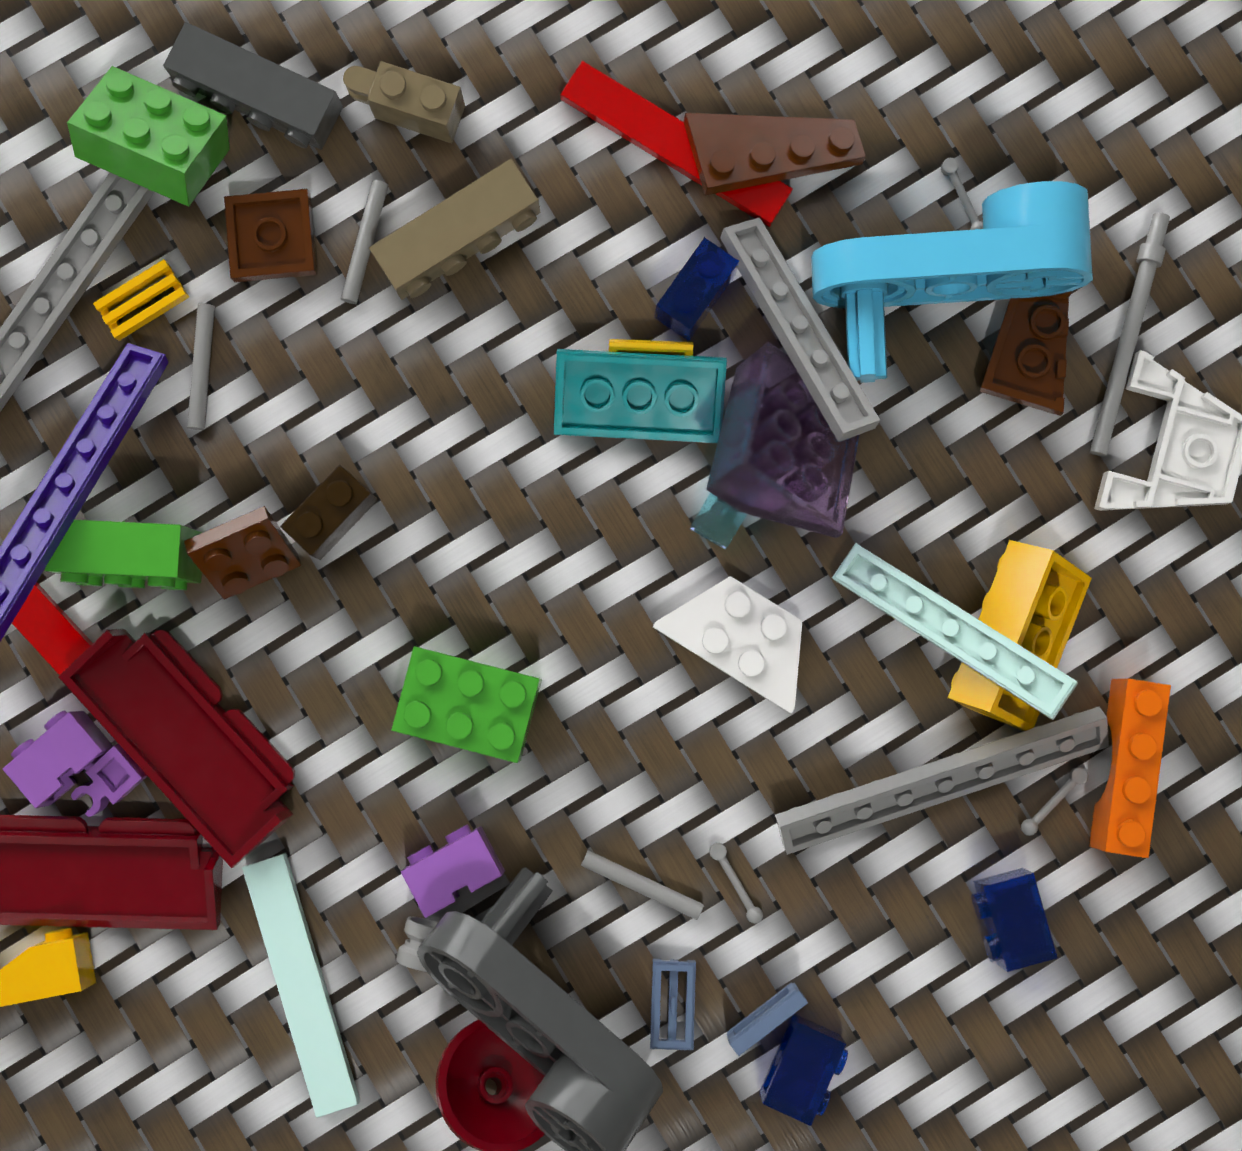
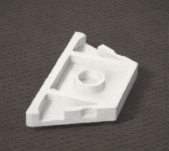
[652,576,802,714]

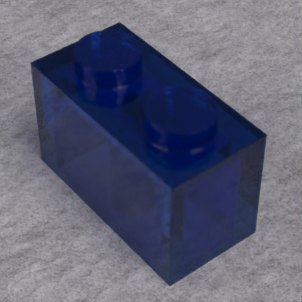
[655,237,739,341]
[971,868,1058,972]
[759,1014,848,1126]

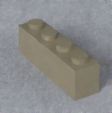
[369,158,541,300]

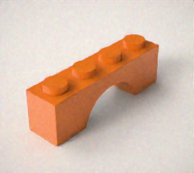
[1089,678,1171,858]

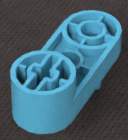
[811,181,1093,383]

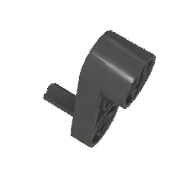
[417,867,663,1151]

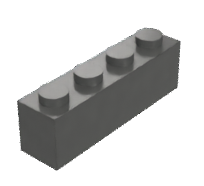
[163,22,343,150]

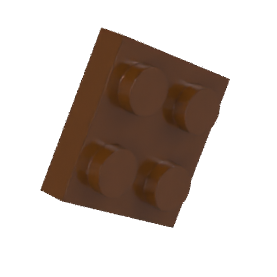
[224,189,317,282]
[184,506,301,600]

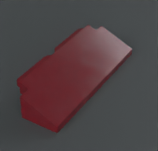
[58,629,295,868]
[0,815,223,930]

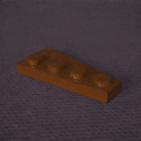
[683,113,866,196]
[979,291,1071,416]

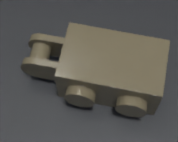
[343,61,465,144]

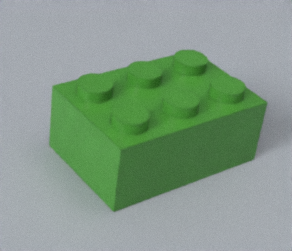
[67,66,230,207]
[45,520,202,590]
[391,646,542,763]

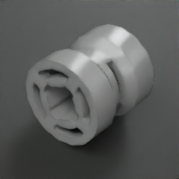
[395,916,438,972]

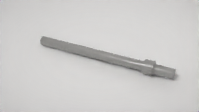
[1090,213,1170,456]

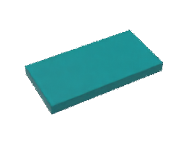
[554,349,727,443]

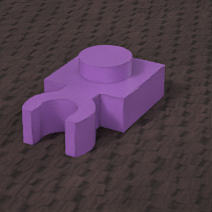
[71,744,147,817]

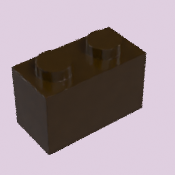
[280,464,378,560]

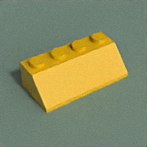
[948,540,1092,731]

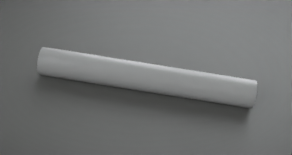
[341,180,388,304]
[187,303,215,430]
[581,850,704,920]

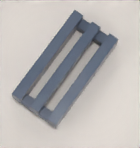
[650,959,696,1050]
[726,982,808,1056]

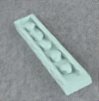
[832,543,1078,720]
[242,853,360,1118]

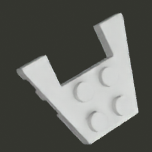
[1094,350,1242,511]

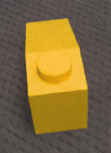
[0,928,96,1007]

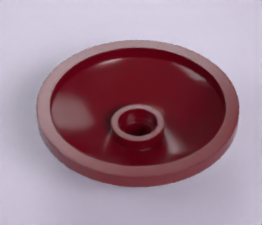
[436,1020,545,1151]

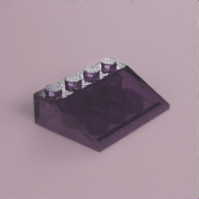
[706,342,860,538]

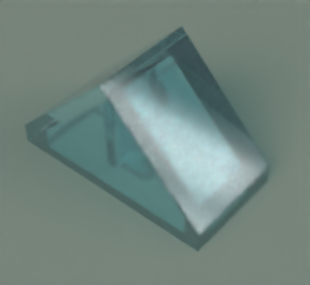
[690,466,763,550]

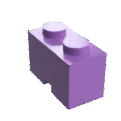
[3,711,113,808]
[401,824,505,918]

